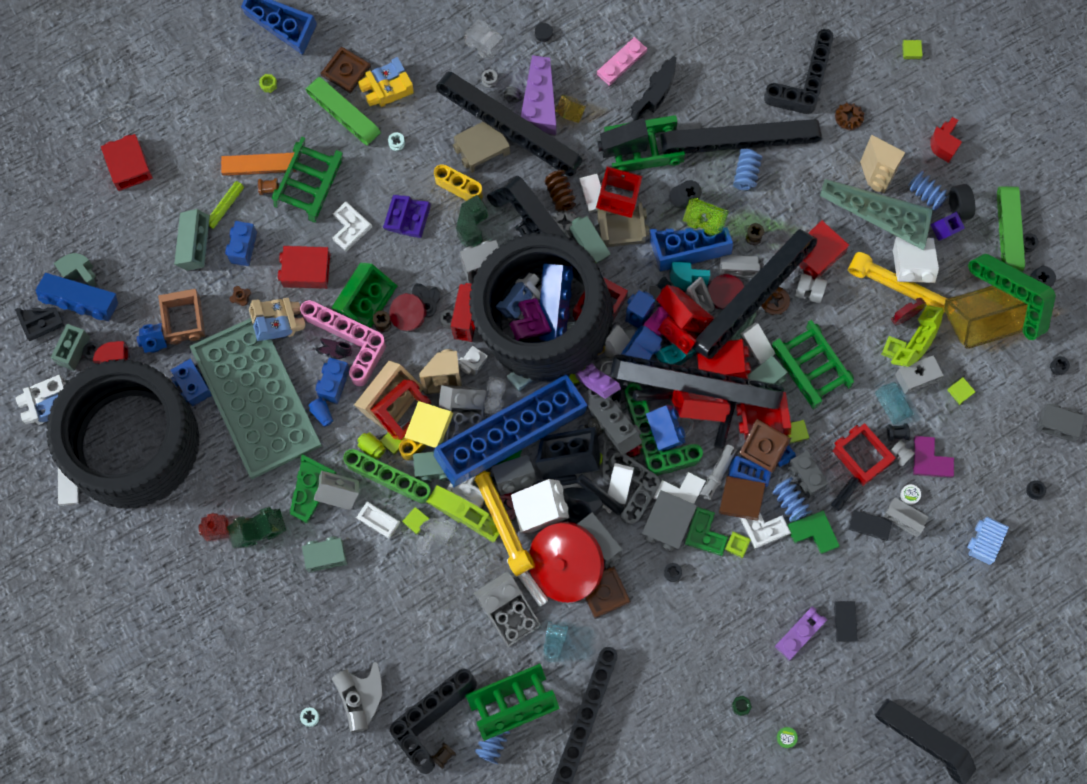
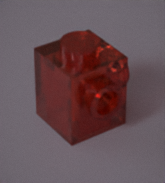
[198,513,230,541]

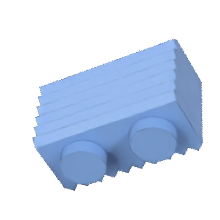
[967,517,1009,565]

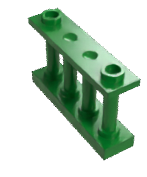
[604,115,685,172]
[272,137,343,223]
[772,319,854,410]
[465,664,560,741]

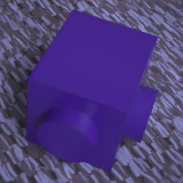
[930,212,965,241]

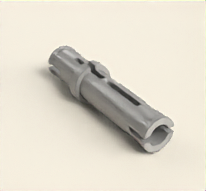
[700,445,737,500]

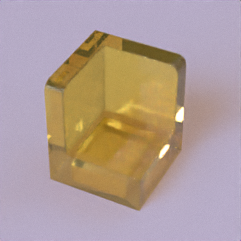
[555,94,586,123]

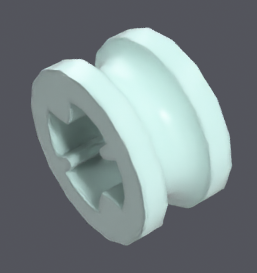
[388,132,405,151]
[300,707,320,727]

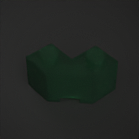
[456,195,488,248]
[227,507,287,549]

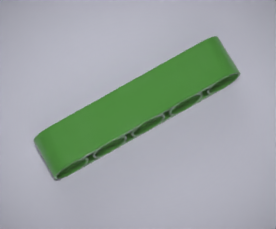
[305,77,381,146]
[997,186,1025,272]
[343,449,431,504]

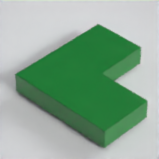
[685,507,728,556]
[787,510,839,554]

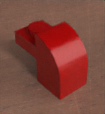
[930,117,962,163]
[93,341,128,364]

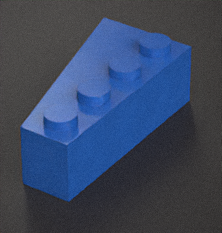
[241,0,317,55]
[650,227,733,272]

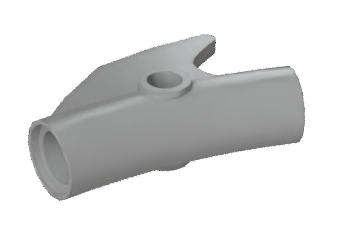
[332,662,383,732]

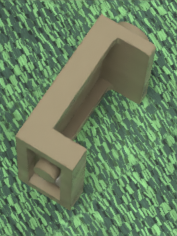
[453,122,510,173]
[597,202,649,247]

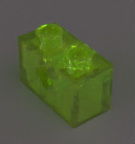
[682,198,729,235]

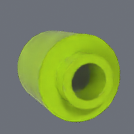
[357,432,386,460]

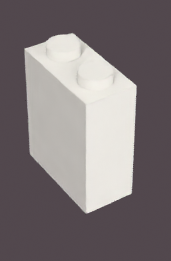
[893,237,939,283]
[511,479,569,533]

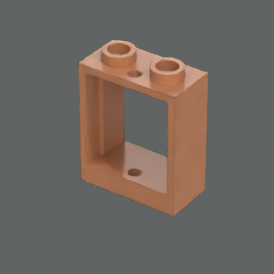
[158,289,206,344]

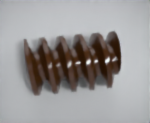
[544,170,576,212]

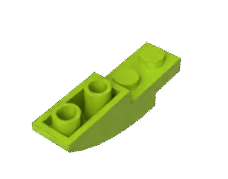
[426,485,499,543]

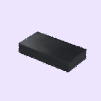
[848,510,892,541]
[834,601,858,642]

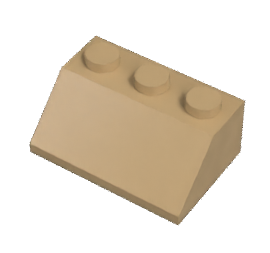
[860,135,905,193]
[419,349,462,394]
[354,361,423,432]

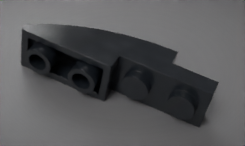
[631,56,677,121]

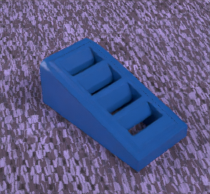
[728,456,772,487]

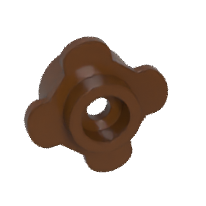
[229,286,251,306]

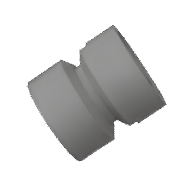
[795,273,827,304]

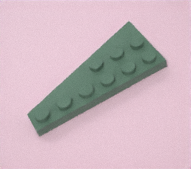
[820,179,933,250]

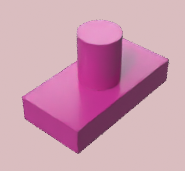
[643,306,671,337]

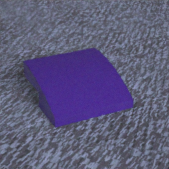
[383,195,431,238]

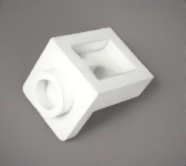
[459,346,488,376]

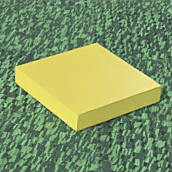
[405,401,453,448]

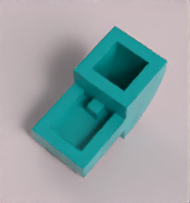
[669,262,710,292]
[655,343,696,366]

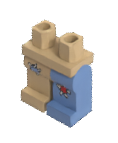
[249,298,305,341]

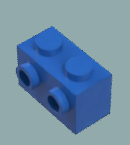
[225,221,257,266]
[625,290,655,328]
[315,358,350,404]
[170,359,212,406]
[646,405,686,451]

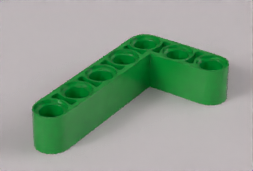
[968,253,1056,340]
[624,383,703,476]

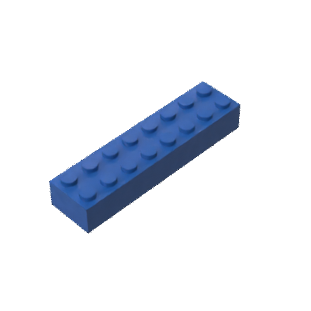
[434,375,588,488]

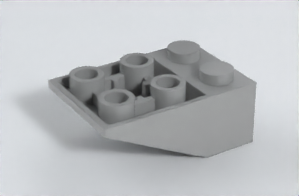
[439,385,486,443]
[474,572,541,647]

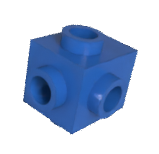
[136,323,167,353]

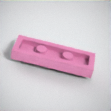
[597,37,647,86]

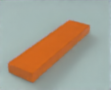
[221,153,296,176]

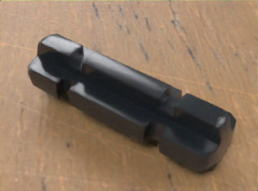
[831,476,860,511]

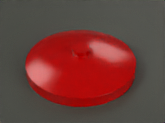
[529,522,604,603]

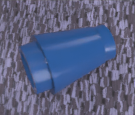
[308,397,334,427]

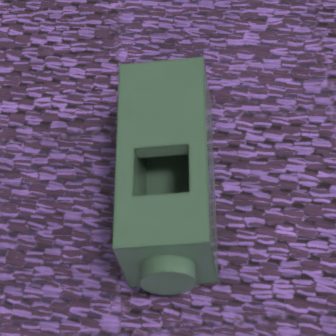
[569,216,610,264]

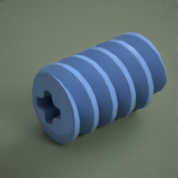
[733,149,762,190]
[908,170,949,211]
[773,477,812,522]
[475,731,510,765]

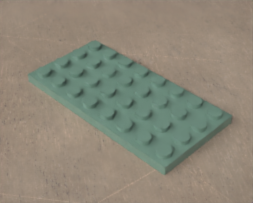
[190,318,322,480]

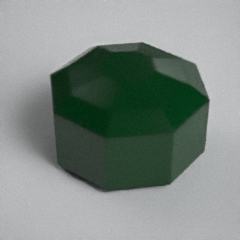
[731,696,752,717]

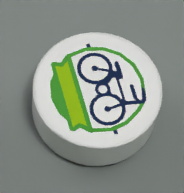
[900,484,921,505]

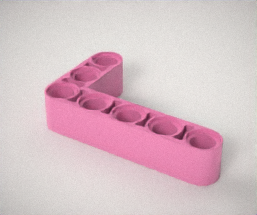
[300,300,386,386]

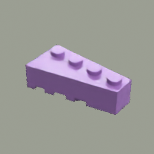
[521,55,556,135]

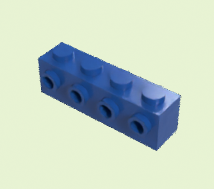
[539,264,573,341]
[36,273,118,322]

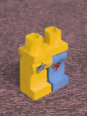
[358,57,414,107]

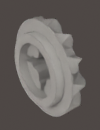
[552,210,578,238]

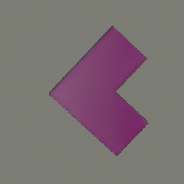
[510,298,552,341]
[913,436,954,478]

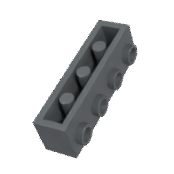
[581,389,642,455]

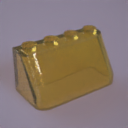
[944,285,1028,349]

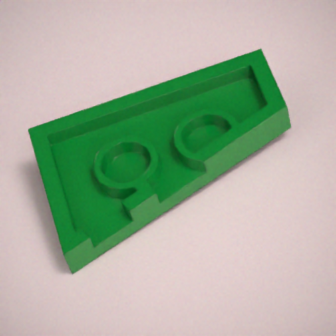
[290,454,336,524]

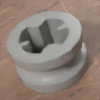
[481,69,498,88]

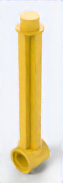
[848,252,956,315]
[474,470,535,576]

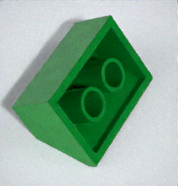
[331,262,398,328]

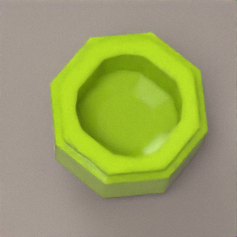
[259,74,278,93]

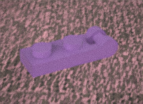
[575,363,621,399]
[775,606,827,661]

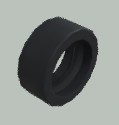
[949,184,976,221]

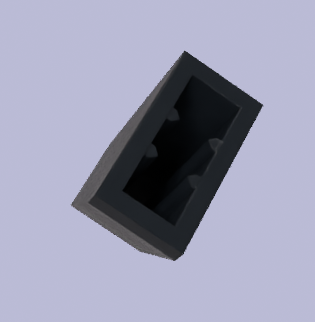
[597,118,648,158]

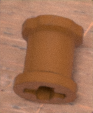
[258,178,279,195]

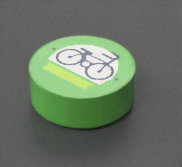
[776,727,798,748]

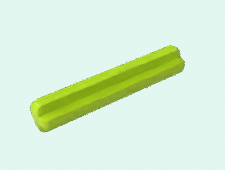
[208,181,244,229]

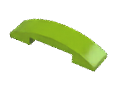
[891,306,944,367]

